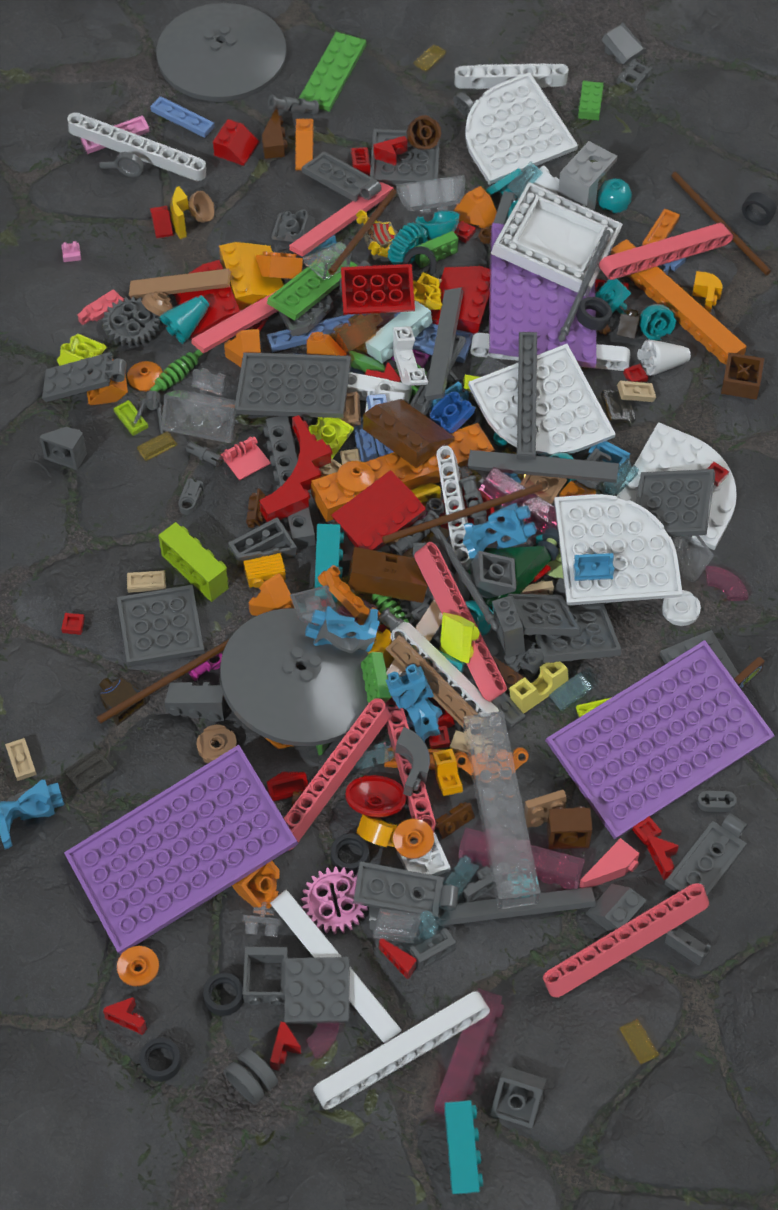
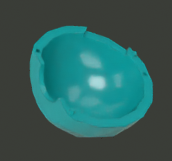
[415,211,459,240]

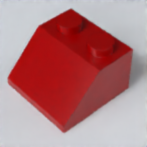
[213,119,259,166]

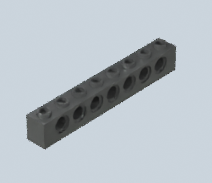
[263,416,315,548]

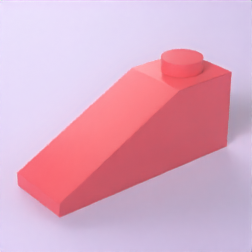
[579,838,639,888]

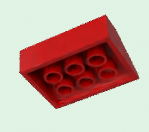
[174,260,240,339]
[341,264,415,315]
[431,266,490,334]
[331,470,426,551]

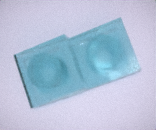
[549,672,593,711]

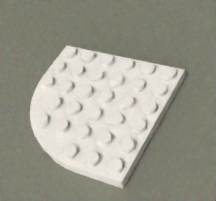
[465,72,578,185]
[468,344,616,456]
[617,422,736,550]
[554,494,683,605]

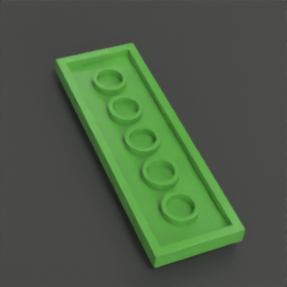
[299,32,366,112]
[267,249,358,320]

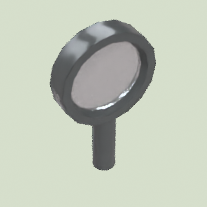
[100,152,144,177]

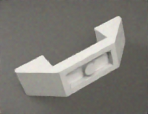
[393,326,428,386]

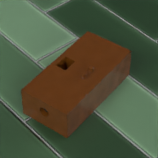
[348,547,428,603]

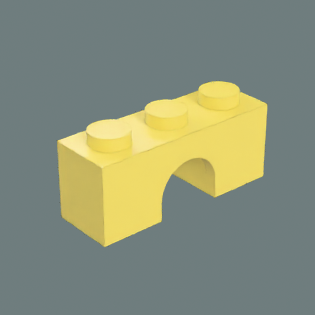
[509,662,569,714]

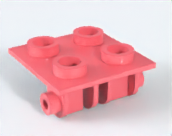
[220,437,271,481]

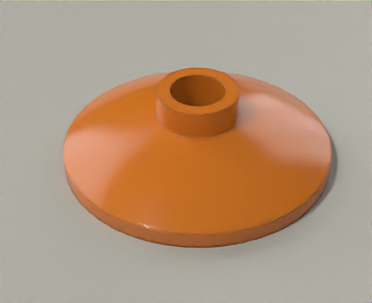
[127,361,163,391]
[337,461,375,492]
[393,819,434,859]
[117,946,159,986]

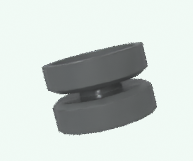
[223,1048,278,1105]

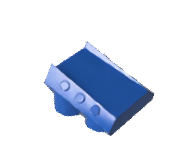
[430,392,475,433]

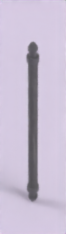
[558,230,611,342]
[426,515,499,631]

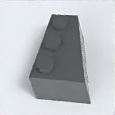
[228,517,297,567]
[165,682,228,722]

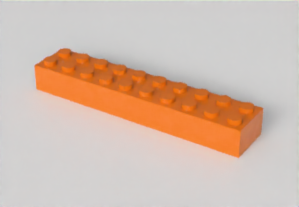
[311,423,495,522]

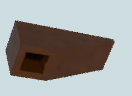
[262,109,287,159]

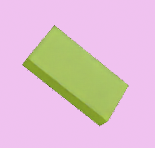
[113,400,148,436]

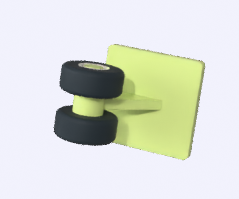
[537,528,563,579]

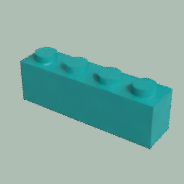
[314,524,344,602]
[444,1101,483,1194]

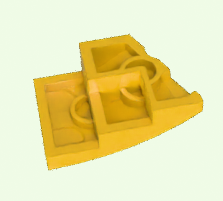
[170,186,189,240]
[413,272,442,310]

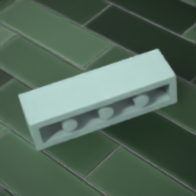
[365,300,432,364]

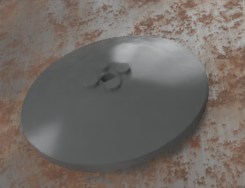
[156,3,286,102]
[220,608,369,746]

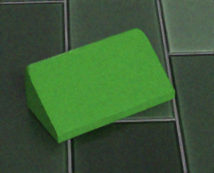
[350,350,386,373]

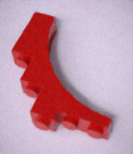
[259,415,333,522]

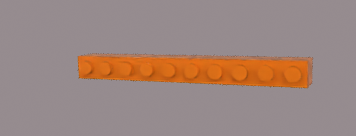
[610,239,747,365]

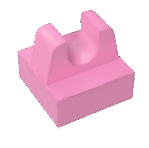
[62,241,81,262]

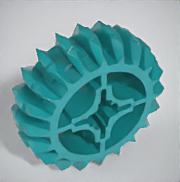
[388,222,428,265]

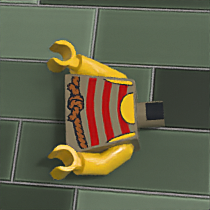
[356,210,403,260]

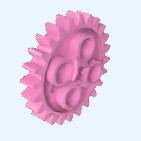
[301,867,368,934]

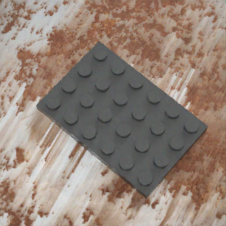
[234,352,351,418]

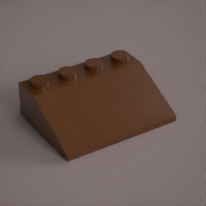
[363,399,455,468]

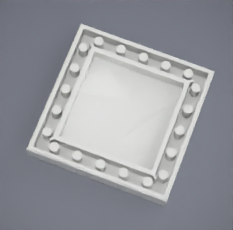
[491,182,623,297]

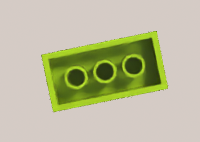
[158,522,229,602]

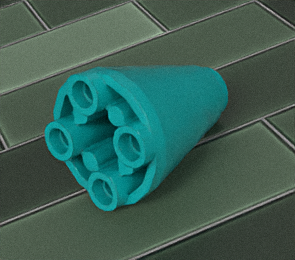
[159,295,210,344]

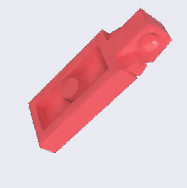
[77,289,124,325]

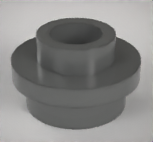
[425,498,444,516]

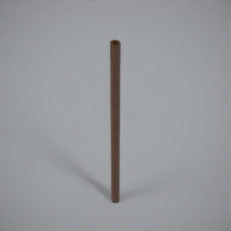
[671,172,771,276]
[328,189,397,275]
[382,483,543,544]
[96,639,229,724]

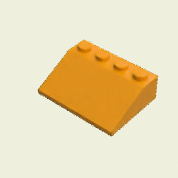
[219,242,284,311]

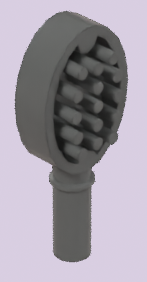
[453,92,474,117]

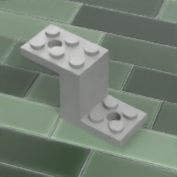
[558,141,617,211]

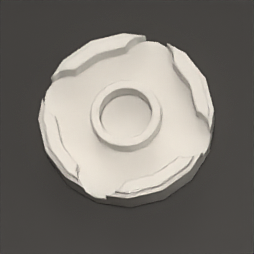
[662,590,701,626]

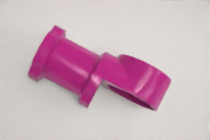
[188,653,222,681]

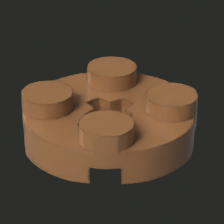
[197,725,237,763]

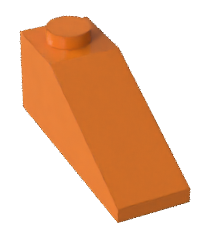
[296,119,314,171]

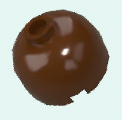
[406,115,441,150]

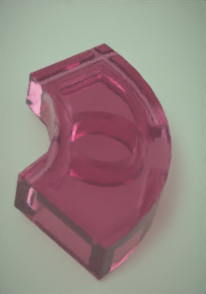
[705,566,748,601]
[306,1022,340,1060]

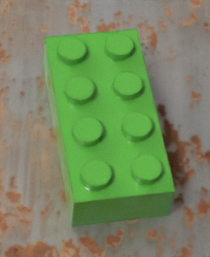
[578,81,603,120]
[415,231,458,268]
[361,652,391,703]

